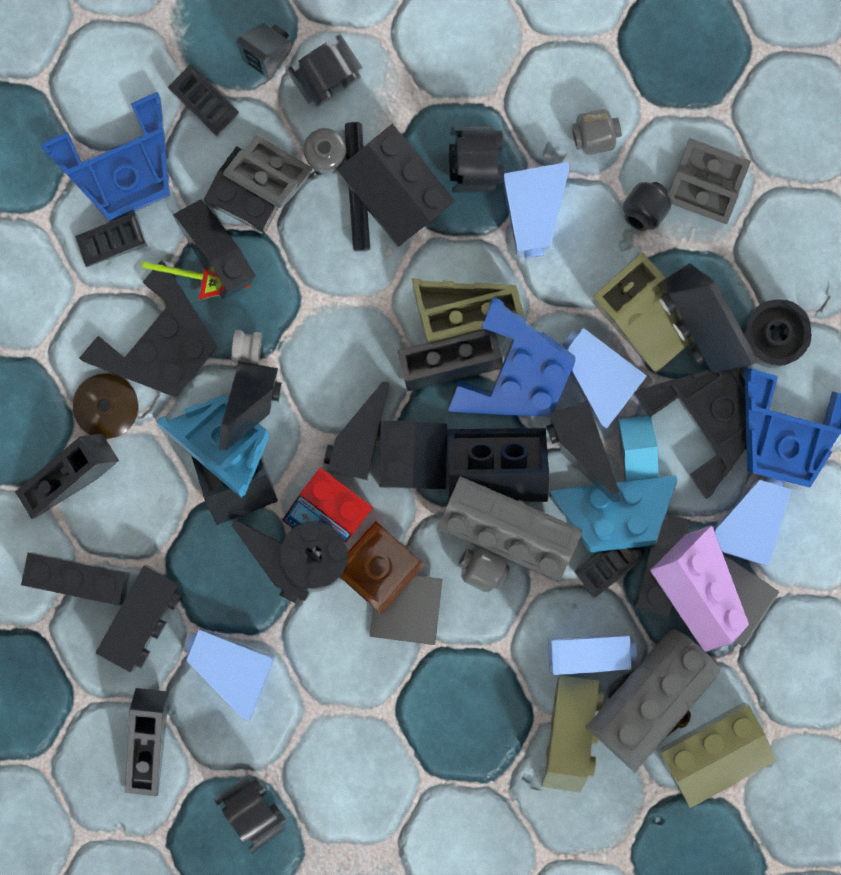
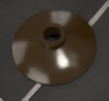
[73,373,139,439]

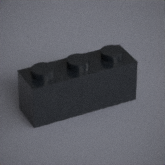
[397,329,503,391]
[21,552,130,606]
[96,565,183,672]

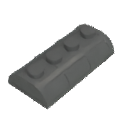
[437,476,583,582]
[586,629,720,773]

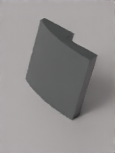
[223,135,312,208]
[668,137,751,225]
[723,555,780,647]
[370,576,443,645]

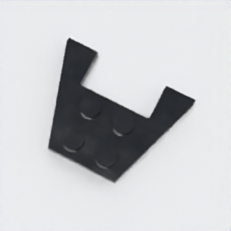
[79,260,218,398]
[633,368,747,499]

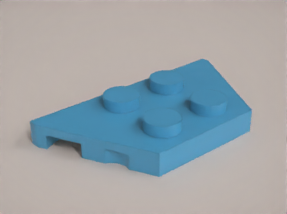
[156,395,270,498]
[551,476,677,552]

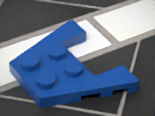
[41,92,171,222]
[448,297,576,417]
[745,368,841,488]

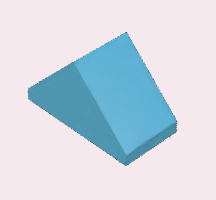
[617,415,658,482]

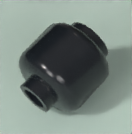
[622,182,672,231]

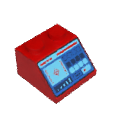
[282,467,373,544]

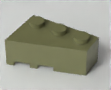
[412,278,525,343]
[541,675,604,792]

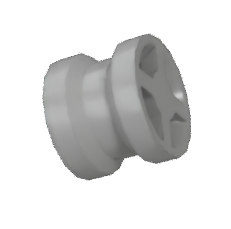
[231,330,262,365]

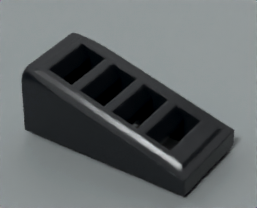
[168,64,239,136]
[75,213,148,268]
[573,547,646,598]

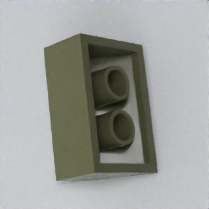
[657,702,776,808]

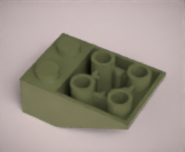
[590,252,689,373]

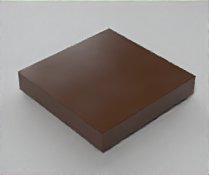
[341,521,425,614]

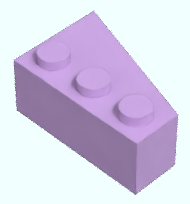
[650,525,749,652]

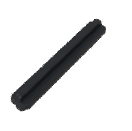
[344,122,370,252]

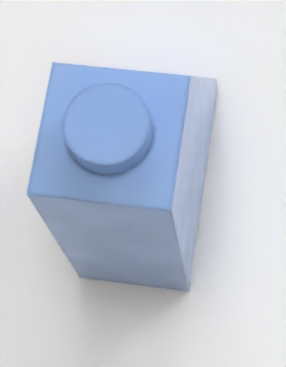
[503,162,569,259]
[561,328,646,430]
[713,476,792,566]
[184,628,275,721]
[548,635,637,675]

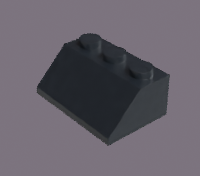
[336,123,455,247]
[657,263,758,373]
[447,428,549,502]

